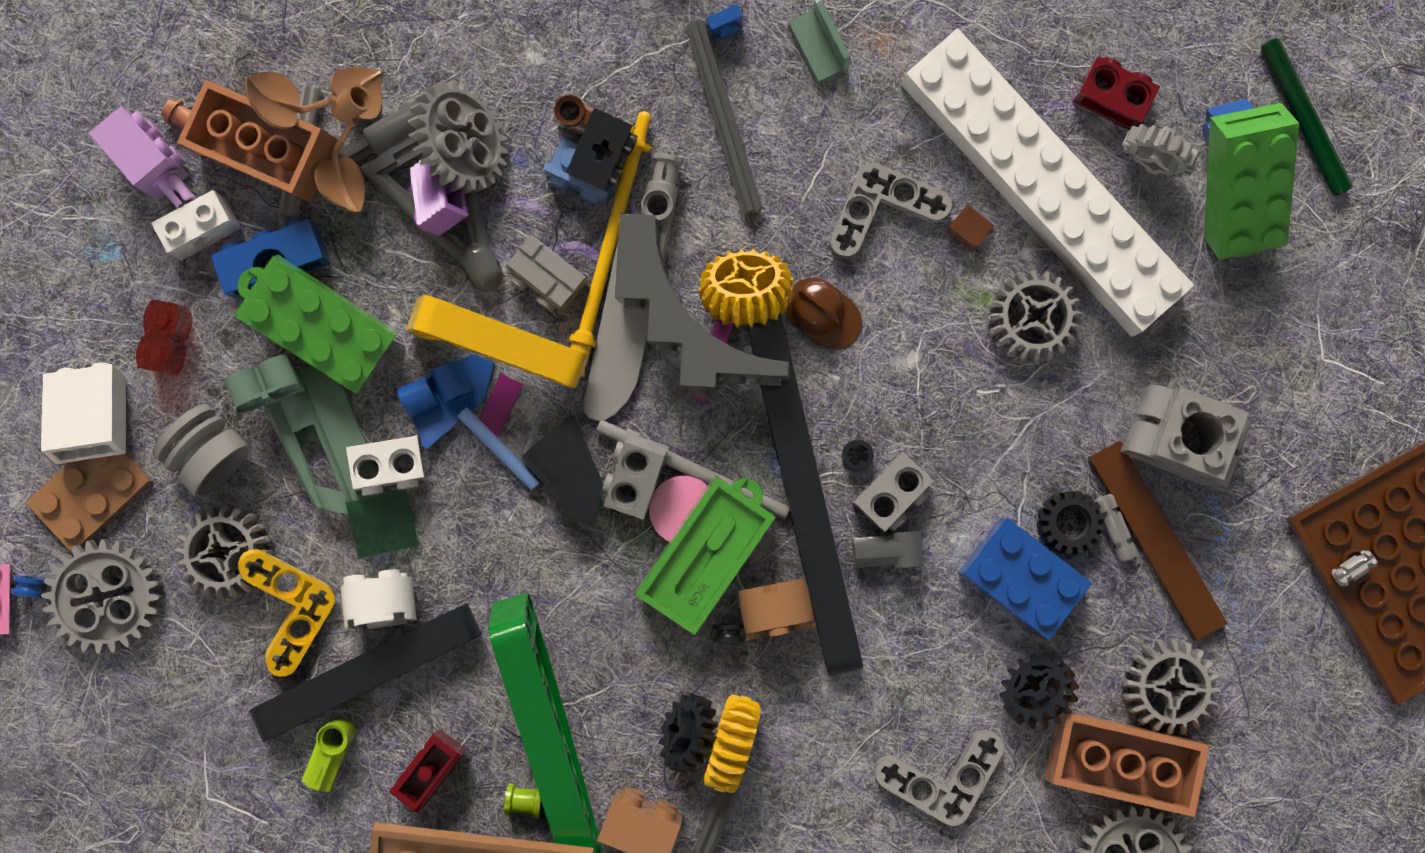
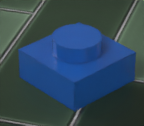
[706,3,743,41]

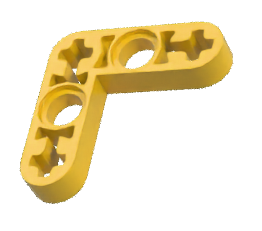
[238,549,335,677]

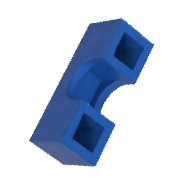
[211,218,331,299]

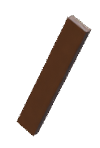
[1088,440,1228,641]

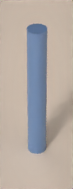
[457,407,540,490]

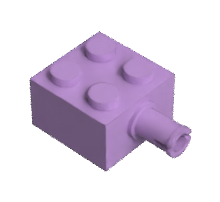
[89,106,196,209]

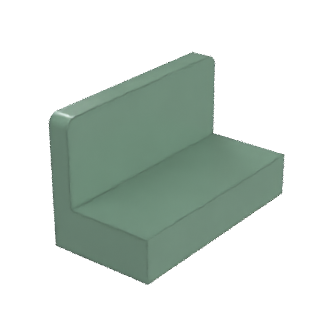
[788,0,851,85]

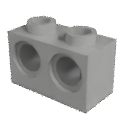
[602,433,669,520]
[852,452,933,532]

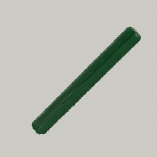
[1261,38,1353,196]

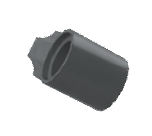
[853,531,924,568]

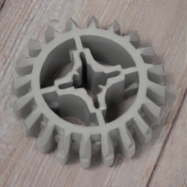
[987,270,1083,364]
[174,505,273,600]
[1122,638,1221,735]

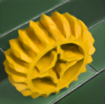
[699,248,793,329]
[703,694,761,793]

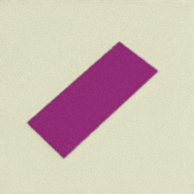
[479,374,524,438]

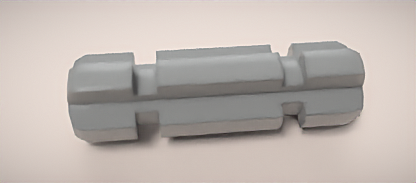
[1095,494,1138,562]

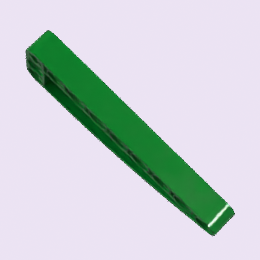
[488,593,603,853]

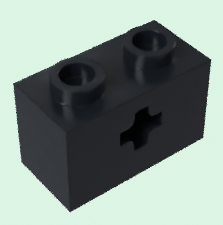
[566,107,638,191]

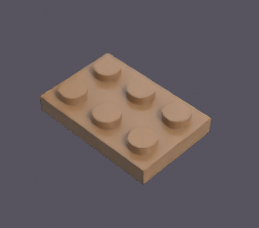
[25,452,153,553]

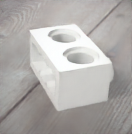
[346,436,425,496]

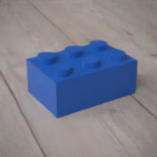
[958,517,1093,640]

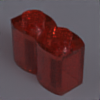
[136,299,192,377]

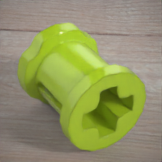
[504,783,543,819]

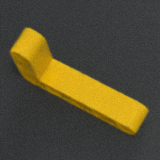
[405,295,588,389]

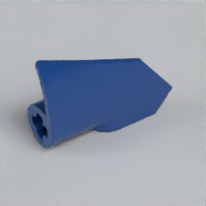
[397,354,494,449]

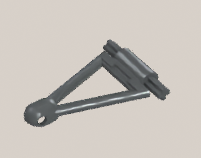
[338,100,504,292]

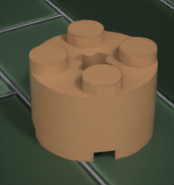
[738,578,816,641]

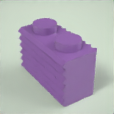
[410,160,469,236]

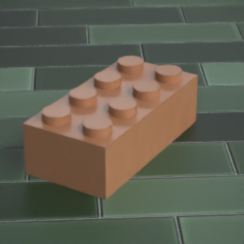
[177,79,338,203]
[1044,712,1210,817]

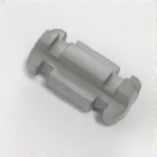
[1331,551,1378,586]

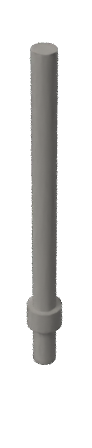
[596,420,790,520]

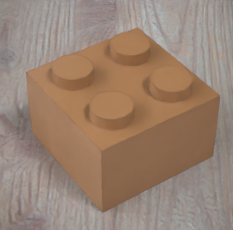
[597,787,683,853]

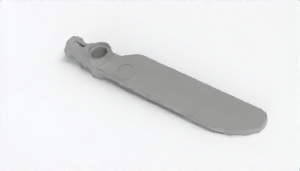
[583,153,684,421]

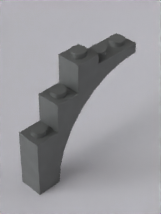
[615,214,790,397]

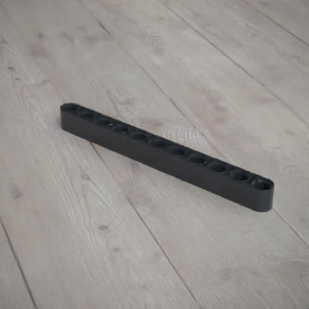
[746,313,863,677]

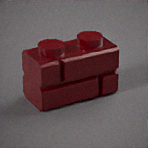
[389,729,467,814]

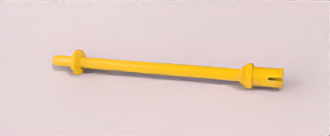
[568,111,652,377]

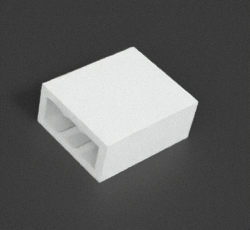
[41,363,126,464]

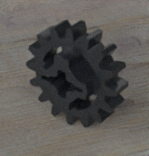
[1000,652,1079,730]
[659,693,718,774]

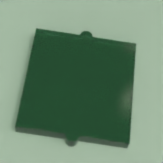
[345,489,419,559]

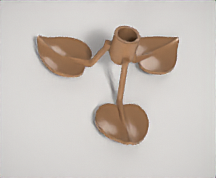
[245,67,383,213]

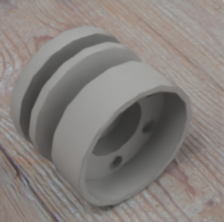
[152,403,251,498]

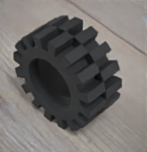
[1037,491,1105,554]

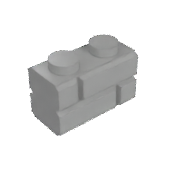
[506,234,588,313]

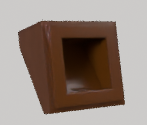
[946,205,994,253]

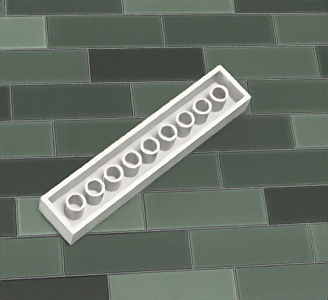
[902,28,1194,337]

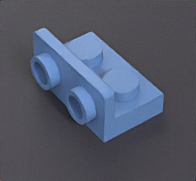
[543,137,624,206]

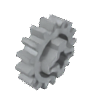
[1122,124,1201,178]

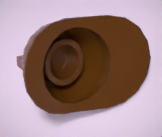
[786,277,862,350]

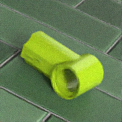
[301,717,356,792]

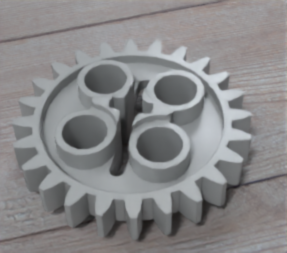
[408,80,508,194]
[41,539,163,654]
[1076,804,1192,853]

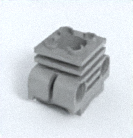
[1120,385,1252,490]

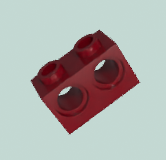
[1072,56,1160,130]

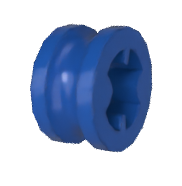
[11,575,47,598]

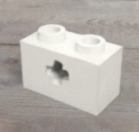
[151,190,241,261]

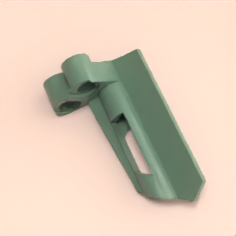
[224,354,391,522]

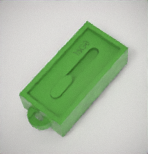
[1204,103,1299,260]
[234,255,398,394]
[635,475,776,636]

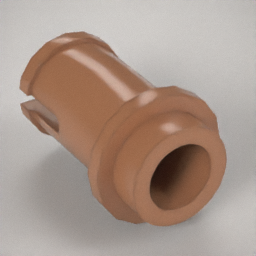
[161,99,191,129]

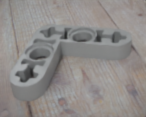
[830,163,952,259]
[874,730,1004,826]

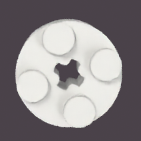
[340,569,417,630]

